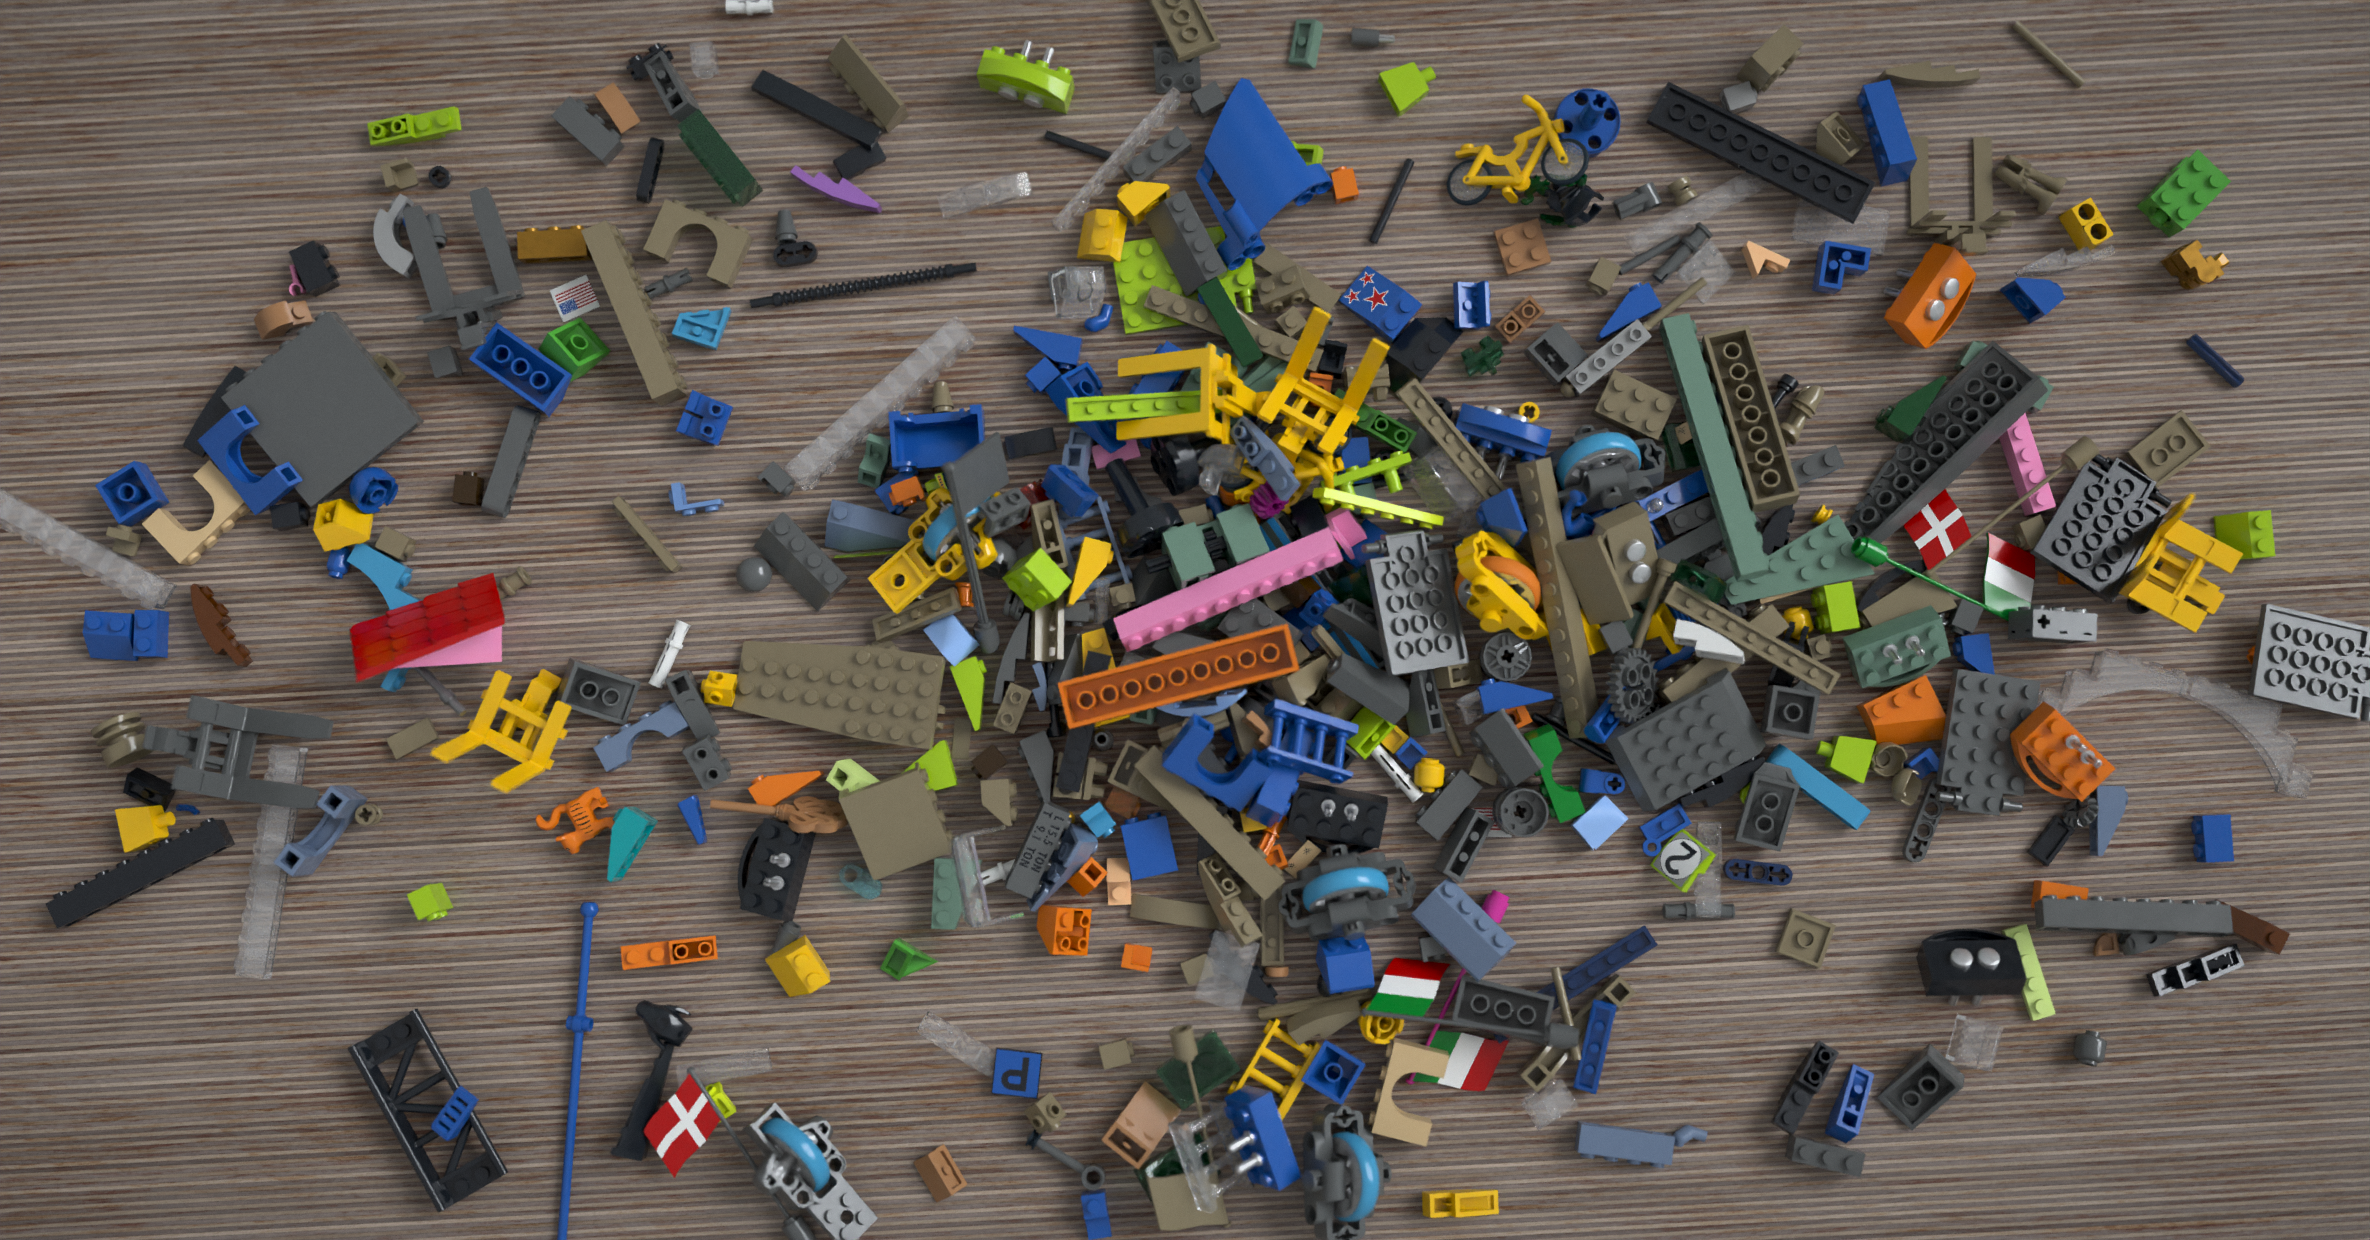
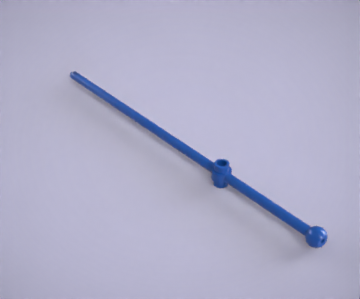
[557,902,599,1240]

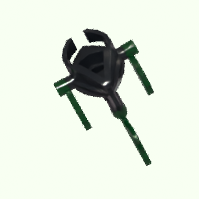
[1513,174,1604,228]

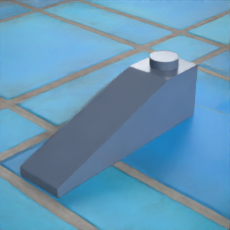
[825,499,915,552]
[1026,823,1098,912]

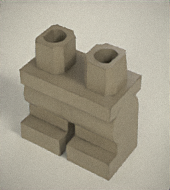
[1053,752,1108,800]

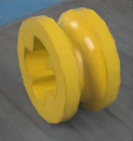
[1518,402,1540,423]
[1811,504,1833,526]

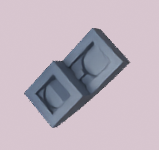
[1032,662,1048,712]

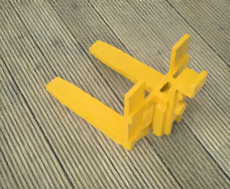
[2119,493,2243,633]

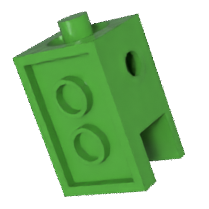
[2137,149,2231,238]

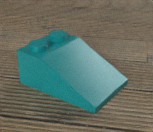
[607,806,658,882]

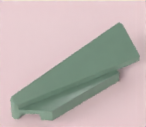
[1218,355,1288,428]

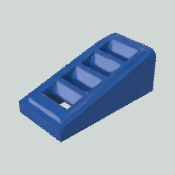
[678,795,707,845]
[431,1086,479,1141]

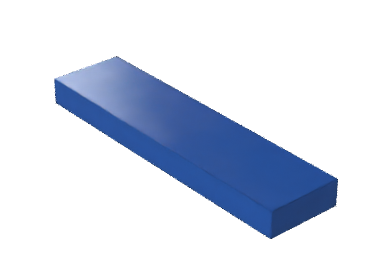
[1573,999,1617,1094]

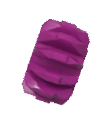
[1249,481,1289,519]

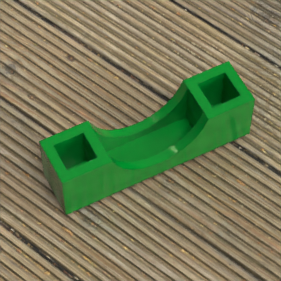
[1523,724,1586,823]

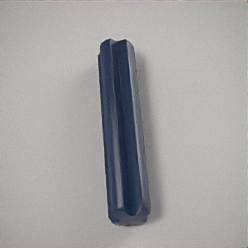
[2186,334,2245,388]

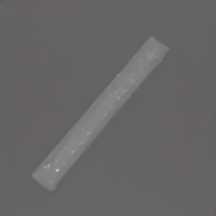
[1052,86,1181,232]
[1623,172,1772,257]

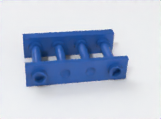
[1258,699,1359,784]

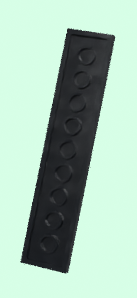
[1647,82,1876,224]

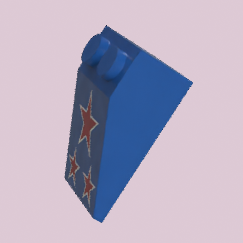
[1338,266,1422,344]

